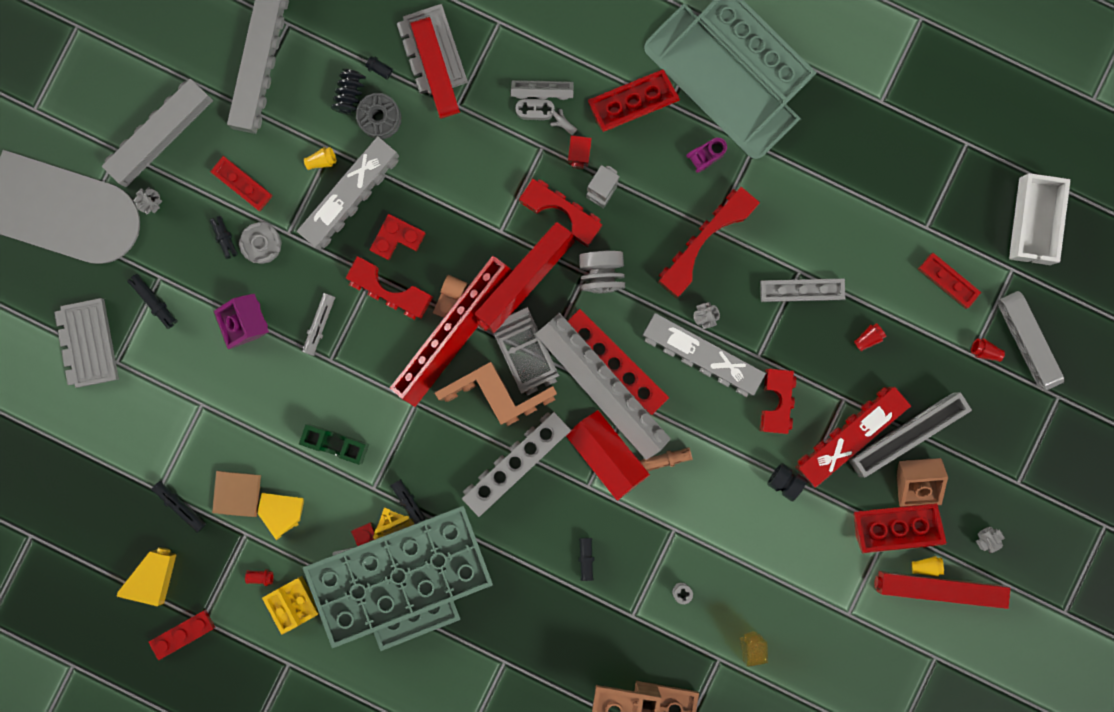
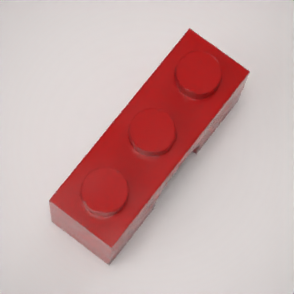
[760,369,796,434]

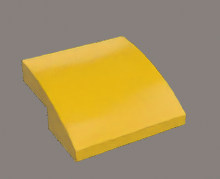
[262,576,319,635]

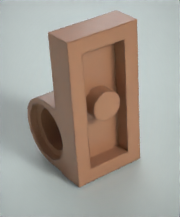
[433,275,469,318]

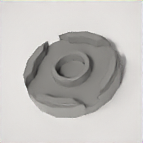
[239,222,282,264]

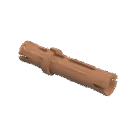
[639,447,693,471]

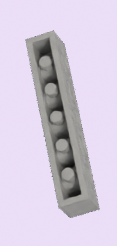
[462,412,571,517]

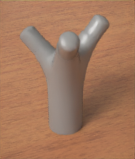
[550,109,577,136]

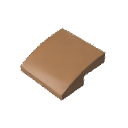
[212,471,261,517]

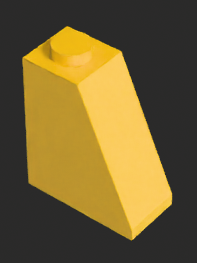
[117,547,176,606]

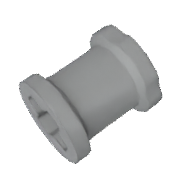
[672,582,693,604]

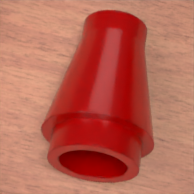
[854,323,887,351]
[971,338,1005,362]

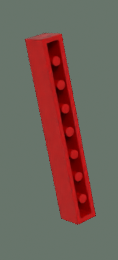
[390,256,512,407]

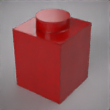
[568,135,592,169]

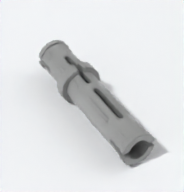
[301,293,335,356]

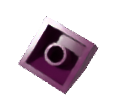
[214,293,269,350]

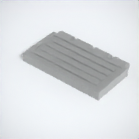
[397,4,468,96]
[54,298,119,388]

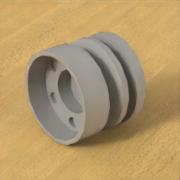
[579,251,625,293]

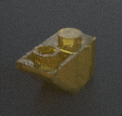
[740,632,768,667]

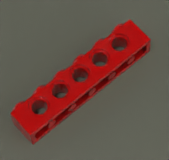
[568,309,669,415]

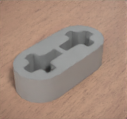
[515,99,555,120]

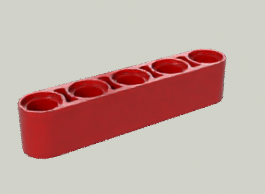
[410,17,460,119]

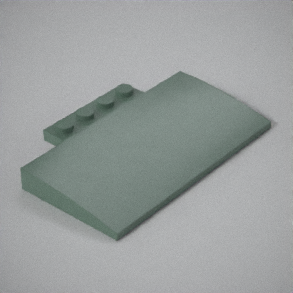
[303,506,493,651]

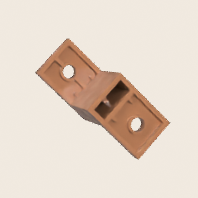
[435,362,557,426]
[592,681,699,712]

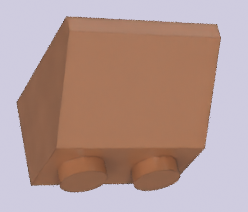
[897,458,948,507]

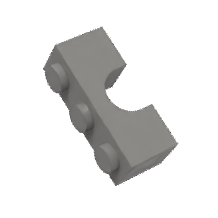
[586,165,620,209]

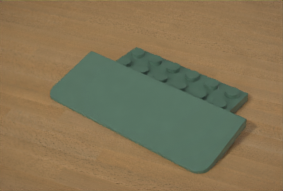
[644,0,817,159]

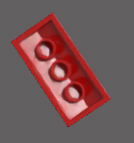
[588,69,680,132]
[566,410,650,501]
[854,503,947,553]

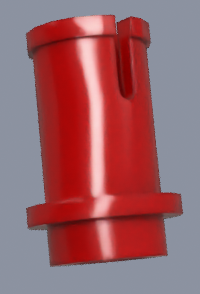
[245,569,274,586]

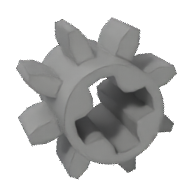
[133,187,162,214]
[694,302,720,329]
[976,527,1005,553]

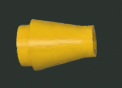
[304,147,337,170]
[911,556,944,577]

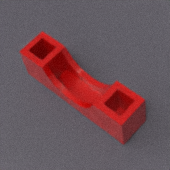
[519,179,602,248]
[346,256,433,320]

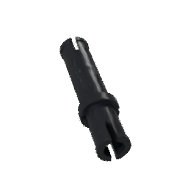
[127,274,178,329]
[390,479,426,524]
[151,481,207,533]

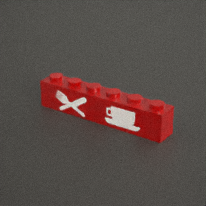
[795,387,911,488]

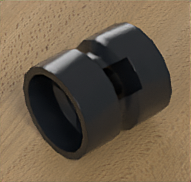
[767,463,807,502]

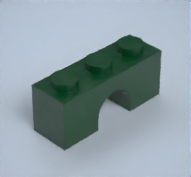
[299,424,369,465]

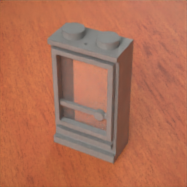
[494,307,559,395]

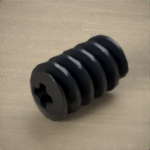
[331,69,366,116]

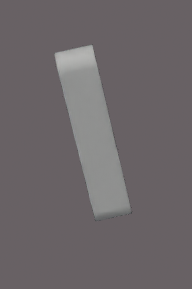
[998,291,1064,392]

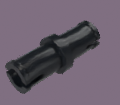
[209,216,238,259]
[578,538,595,581]

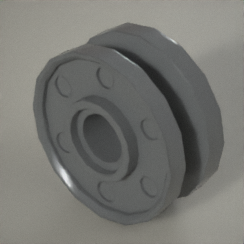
[356,93,402,140]

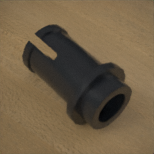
[365,56,393,80]

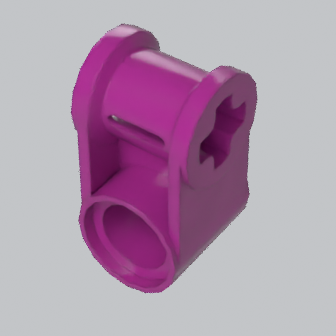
[686,138,727,173]

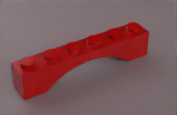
[658,187,760,299]

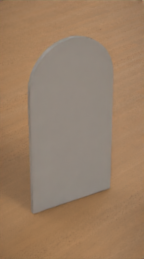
[0,150,140,264]

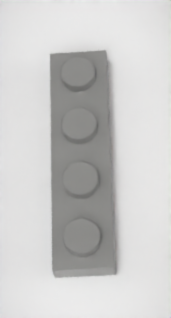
[760,279,845,302]

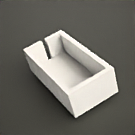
[1009,173,1070,265]

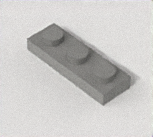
[511,80,574,100]

